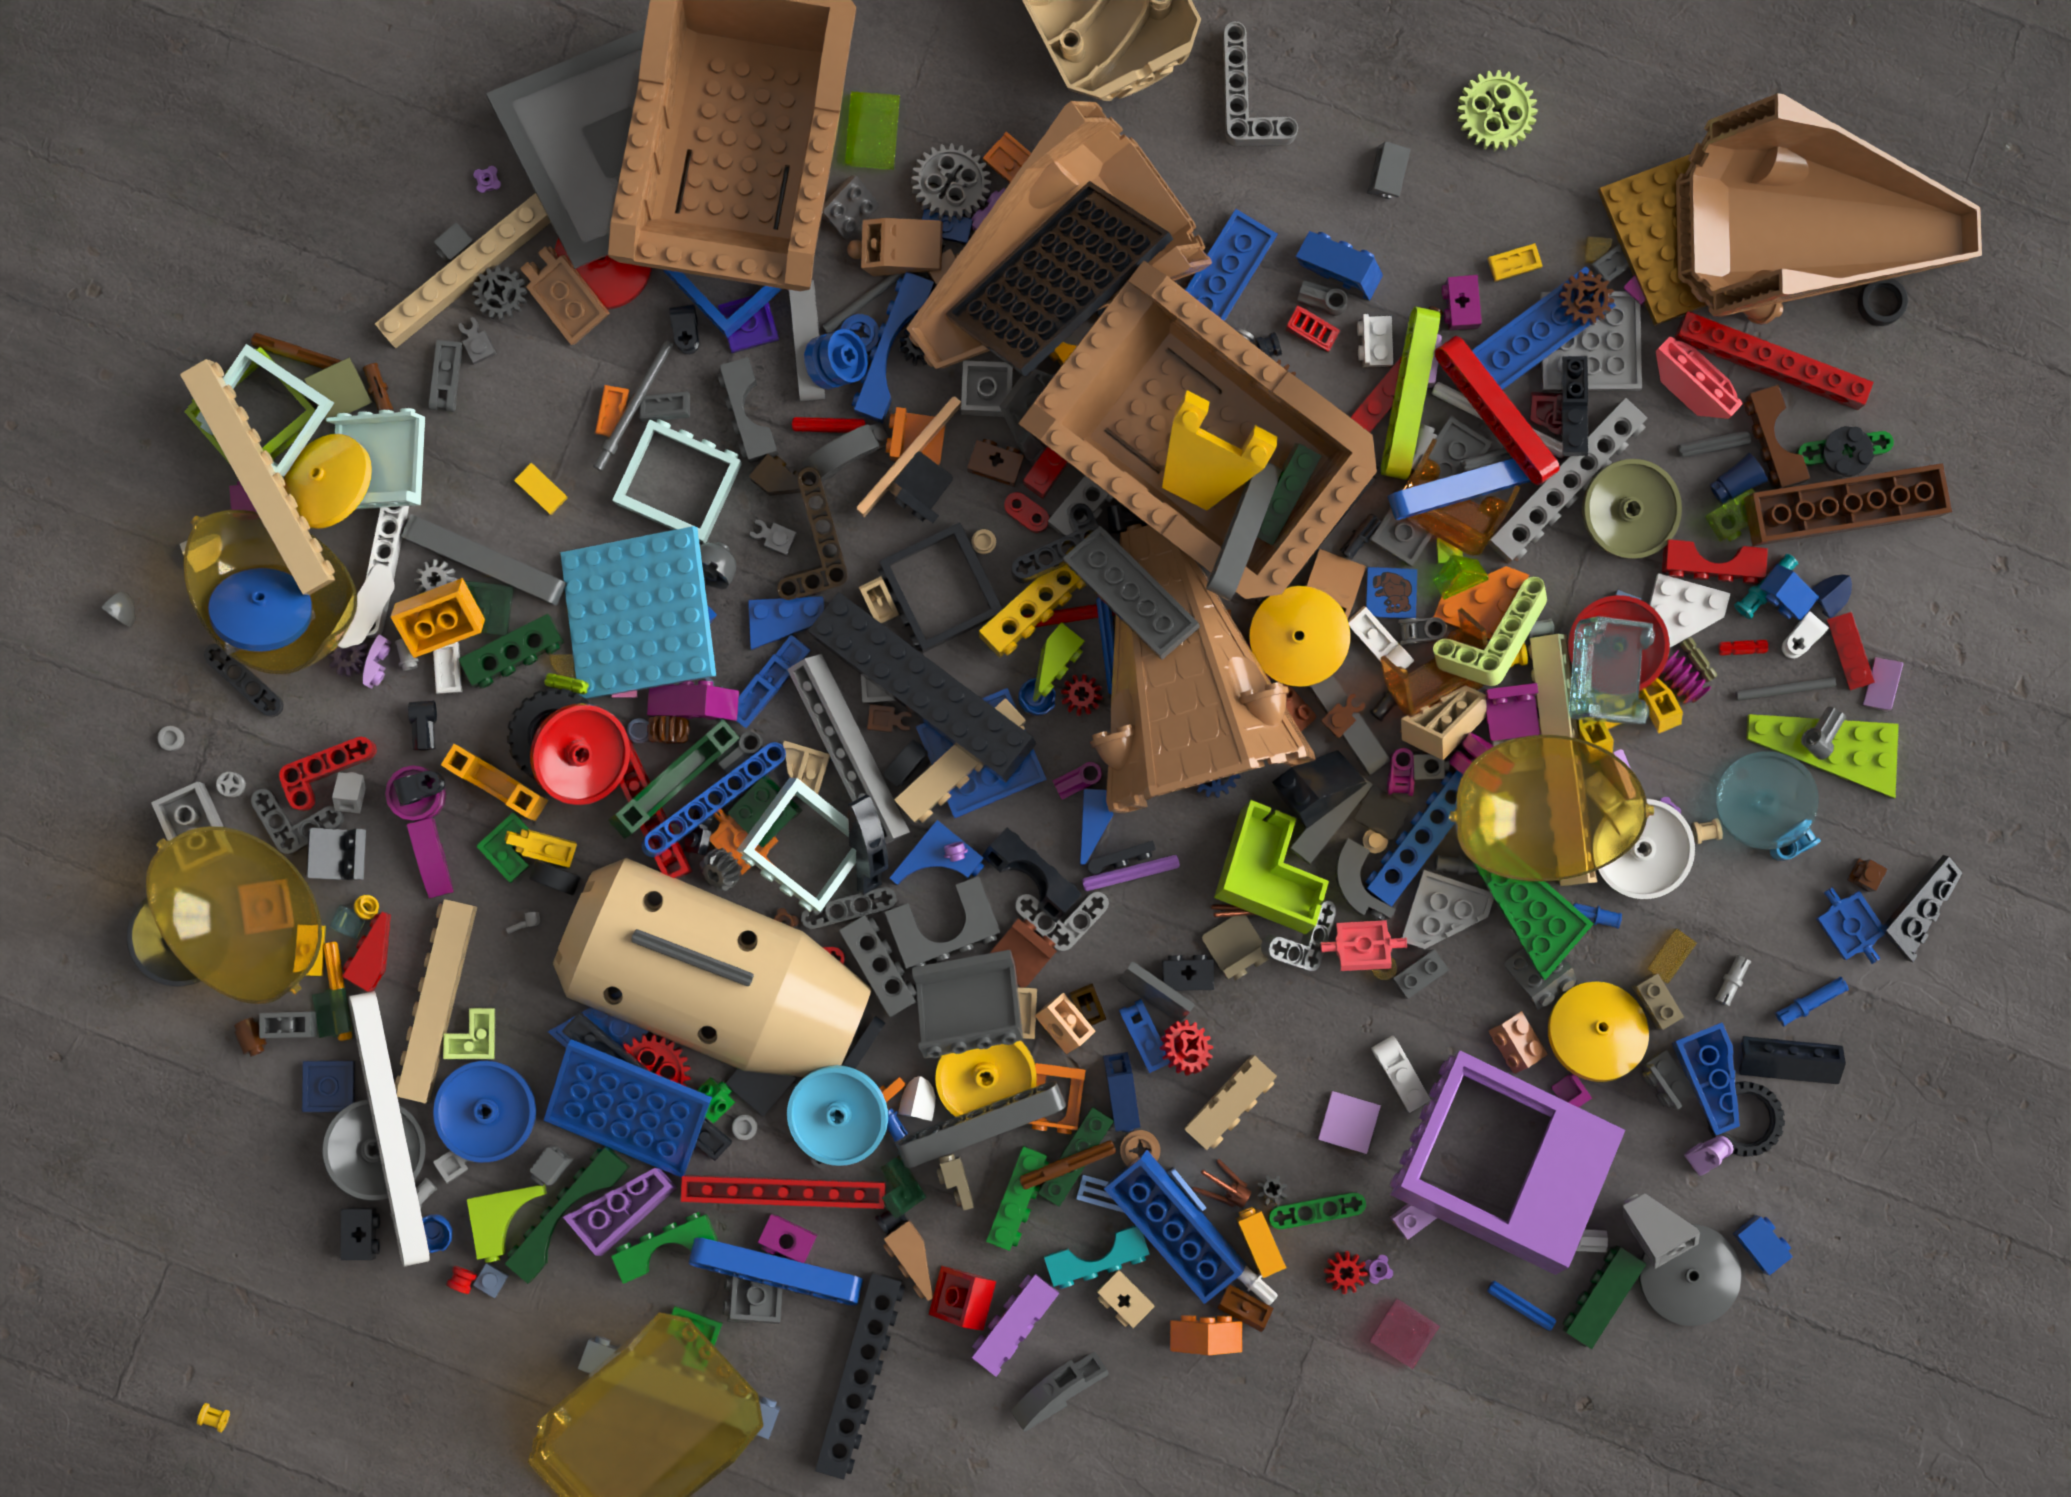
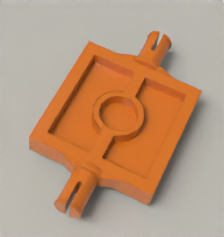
[709,809,779,875]

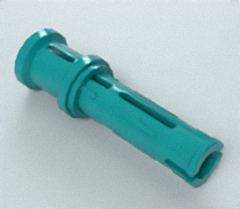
[1734,553,1798,620]

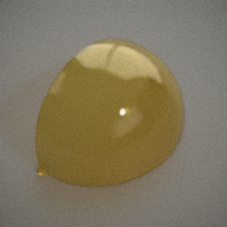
[184,510,358,674]
[1450,735,1654,881]
[146,826,322,1004]

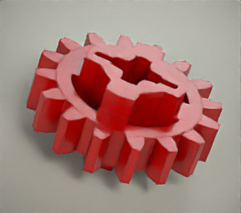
[1160,1020,1213,1076]

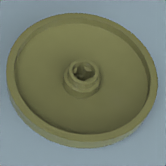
[1582,459,1682,559]

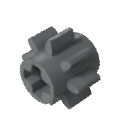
[1257,1175,1288,1207]

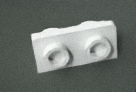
[1357,314,1393,367]

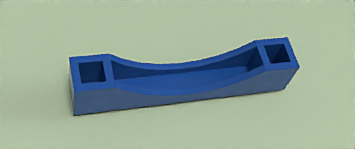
[852,272,934,424]

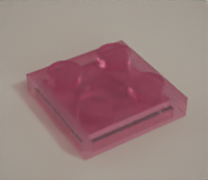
[1369,1298,1440,1369]

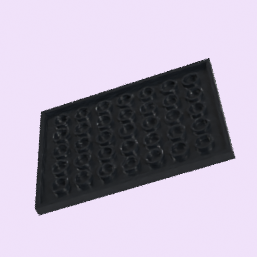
[946,181,1173,376]

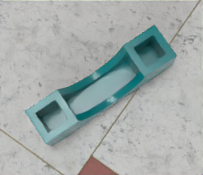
[1044,1225,1150,1289]

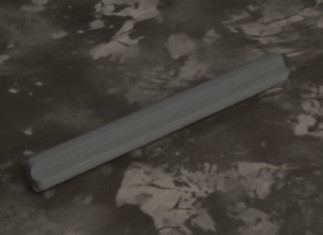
[631,929,754,986]

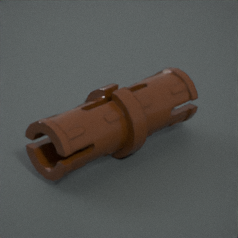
[363,363,394,414]

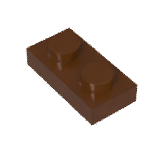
[1217,1284,1274,1332]

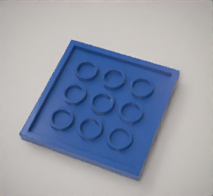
[916,688,1047,819]

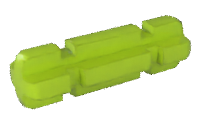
[544,673,589,695]

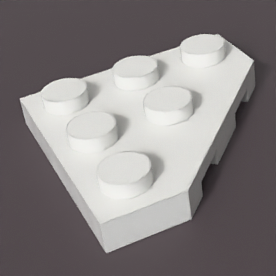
[1649,573,1731,647]

